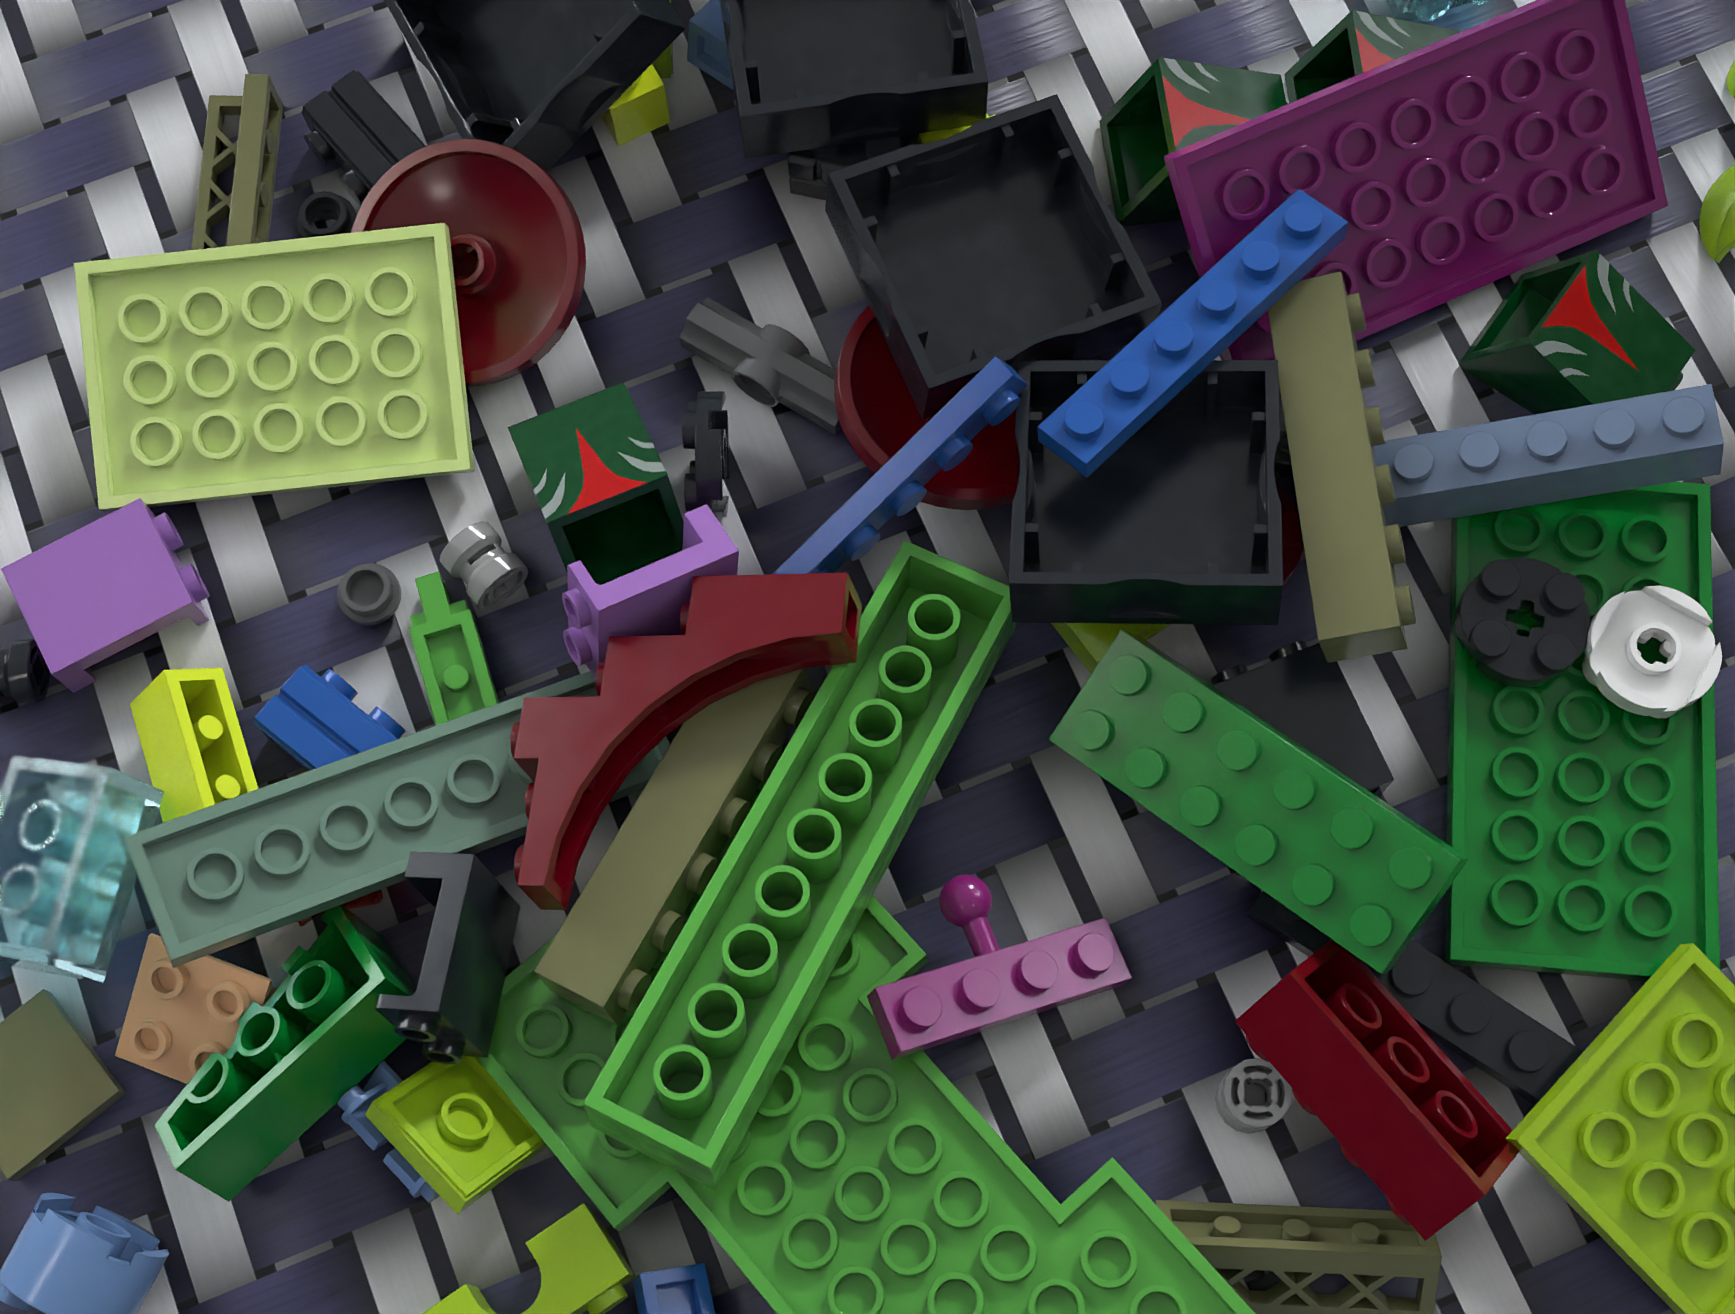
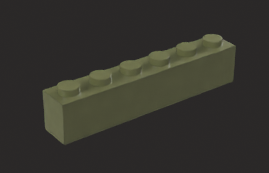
[1268,272,1416,663]
[534,668,815,1026]

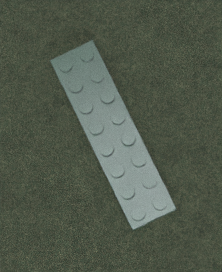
[124,671,670,968]

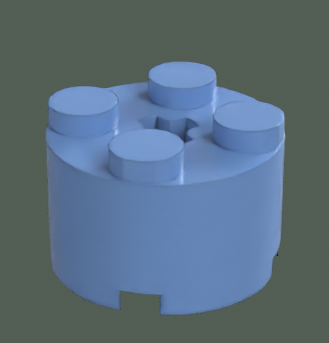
[0,1193,169,1314]

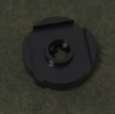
[682,391,729,517]
[1454,558,1590,688]

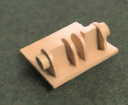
[115,933,276,1084]

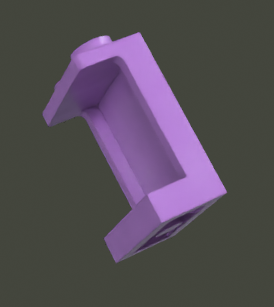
[1,498,210,693]
[562,504,739,678]

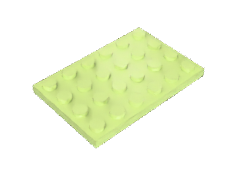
[74,223,475,512]

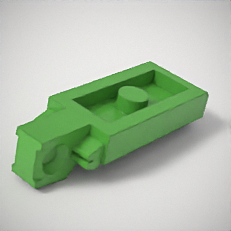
[408,571,499,725]

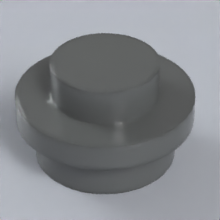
[337,563,402,625]

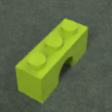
[422,1203,636,1314]

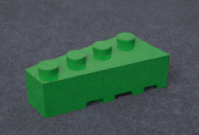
[154,904,417,1202]

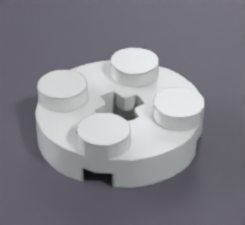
[1582,586,1722,719]

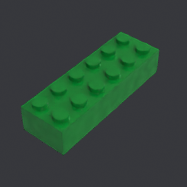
[1049,630,1469,974]

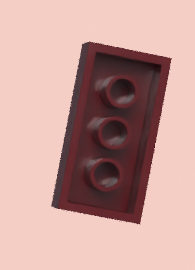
[1234,939,1520,1241]

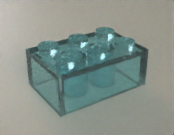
[0,755,164,983]

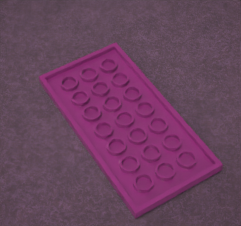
[1163,0,1668,360]

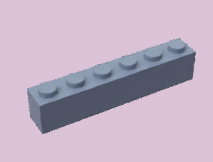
[1374,384,1724,527]

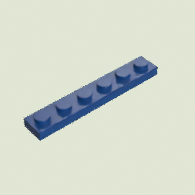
[1038,189,1348,478]
[773,356,1028,574]

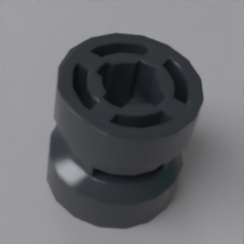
[0,639,50,703]

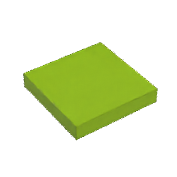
[365,1056,548,1215]

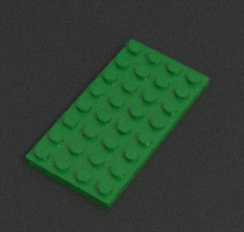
[1445,482,1720,981]

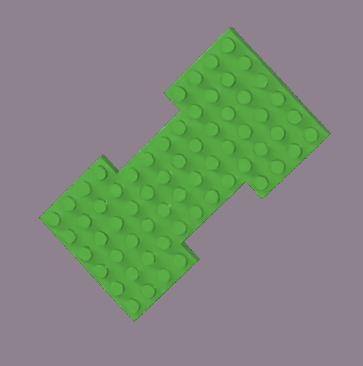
[476,781,1256,1314]

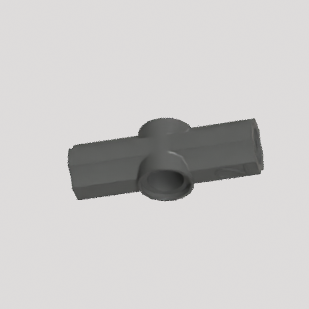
[679,297,842,434]

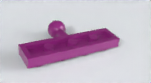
[867,875,1132,1060]

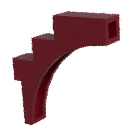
[510,573,862,910]

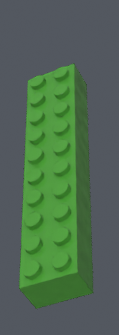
[583,540,1017,1190]

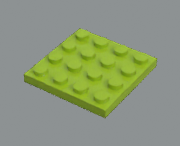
[1505,943,1735,1314]

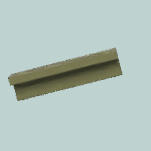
[191,74,283,250]
[1155,1200,1442,1314]

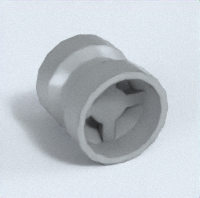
[440,521,529,610]
[1215,1058,1293,1134]

